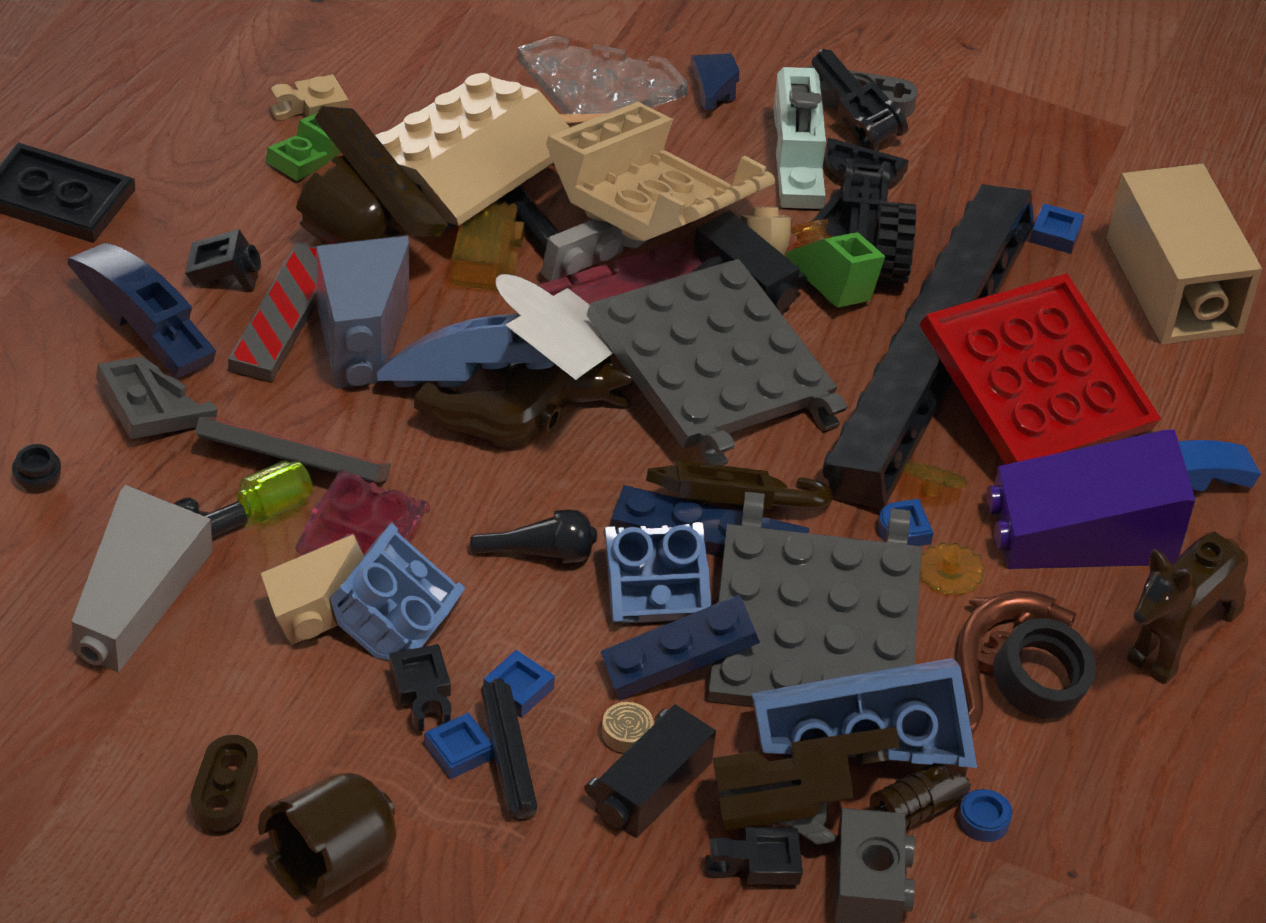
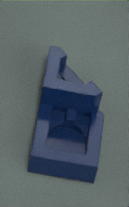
[691,53,739,110]

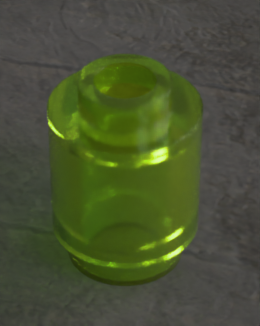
[237,460,313,523]

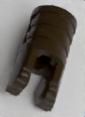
[869,763,972,830]

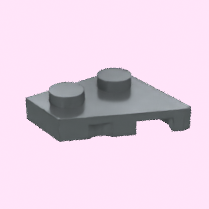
[96,356,218,439]

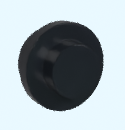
[12,444,61,489]

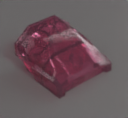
[295,469,431,555]

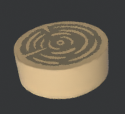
[602,702,654,753]

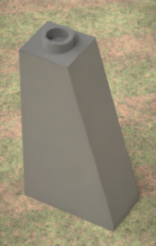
[71,485,213,673]

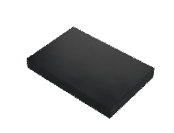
[0,142,135,243]

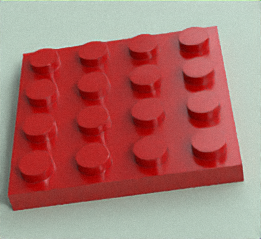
[919,273,1161,465]

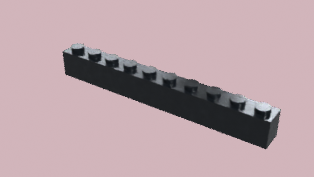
[823,184,1034,508]

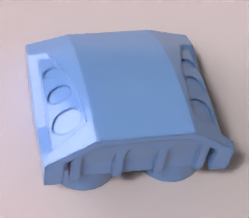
[603,522,711,623]
[330,523,465,661]

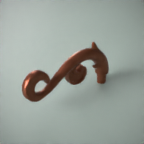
[958,590,1077,734]

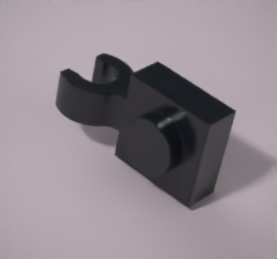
[705,827,803,885]

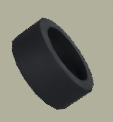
[993,618,1096,719]

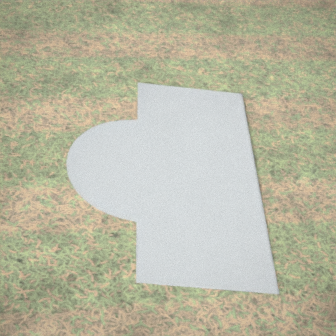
[496,274,613,380]

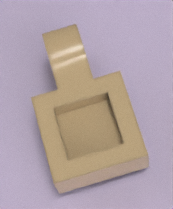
[270,74,349,120]

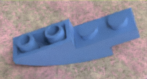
[377,314,554,387]

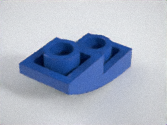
[1178,440,1261,492]

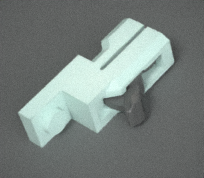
[773,67,826,209]

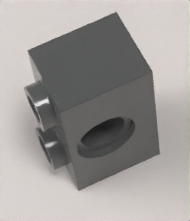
[834,808,915,923]

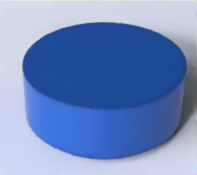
[958,789,1013,842]

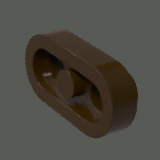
[190,735,259,831]

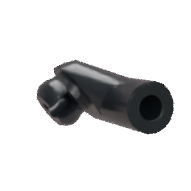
[174,497,248,538]

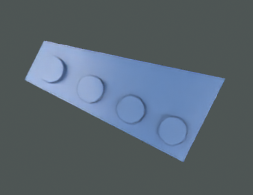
[751,658,977,768]

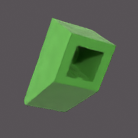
[785,232,885,308]

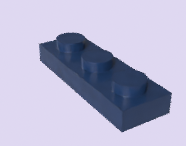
[600,594,760,700]

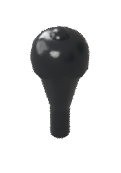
[470,509,598,565]

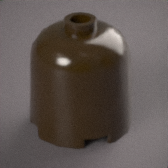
[296,155,406,245]
[258,773,397,904]

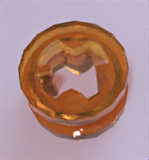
[791,219,832,249]

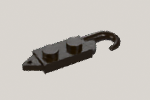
[646,460,833,510]

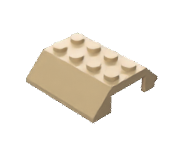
[376,73,570,226]
[546,102,775,241]

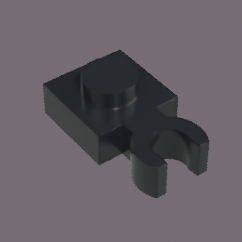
[389,644,451,732]

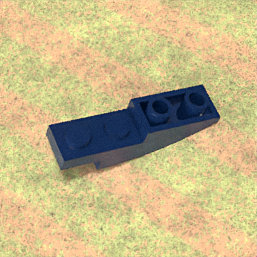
[67,243,216,379]

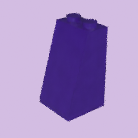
[986,430,1195,569]

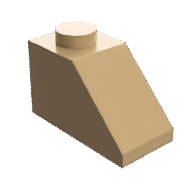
[261,534,364,645]

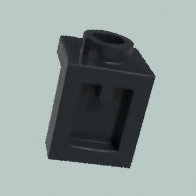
[185,229,261,291]

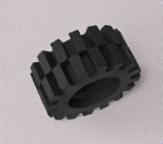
[874,201,917,284]

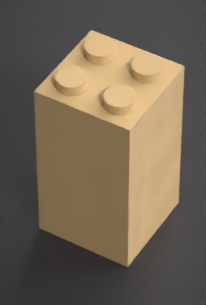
[1106,163,1262,345]

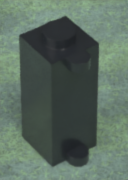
[693,211,807,310]
[584,704,716,839]

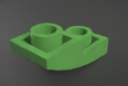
[265,113,340,181]

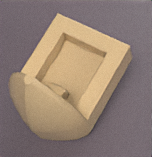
[741,207,791,255]

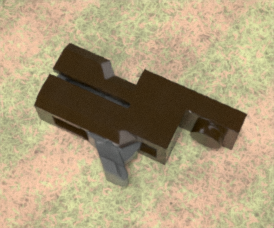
[713,727,900,845]

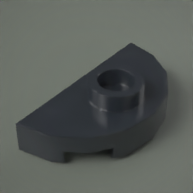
[825,138,909,185]

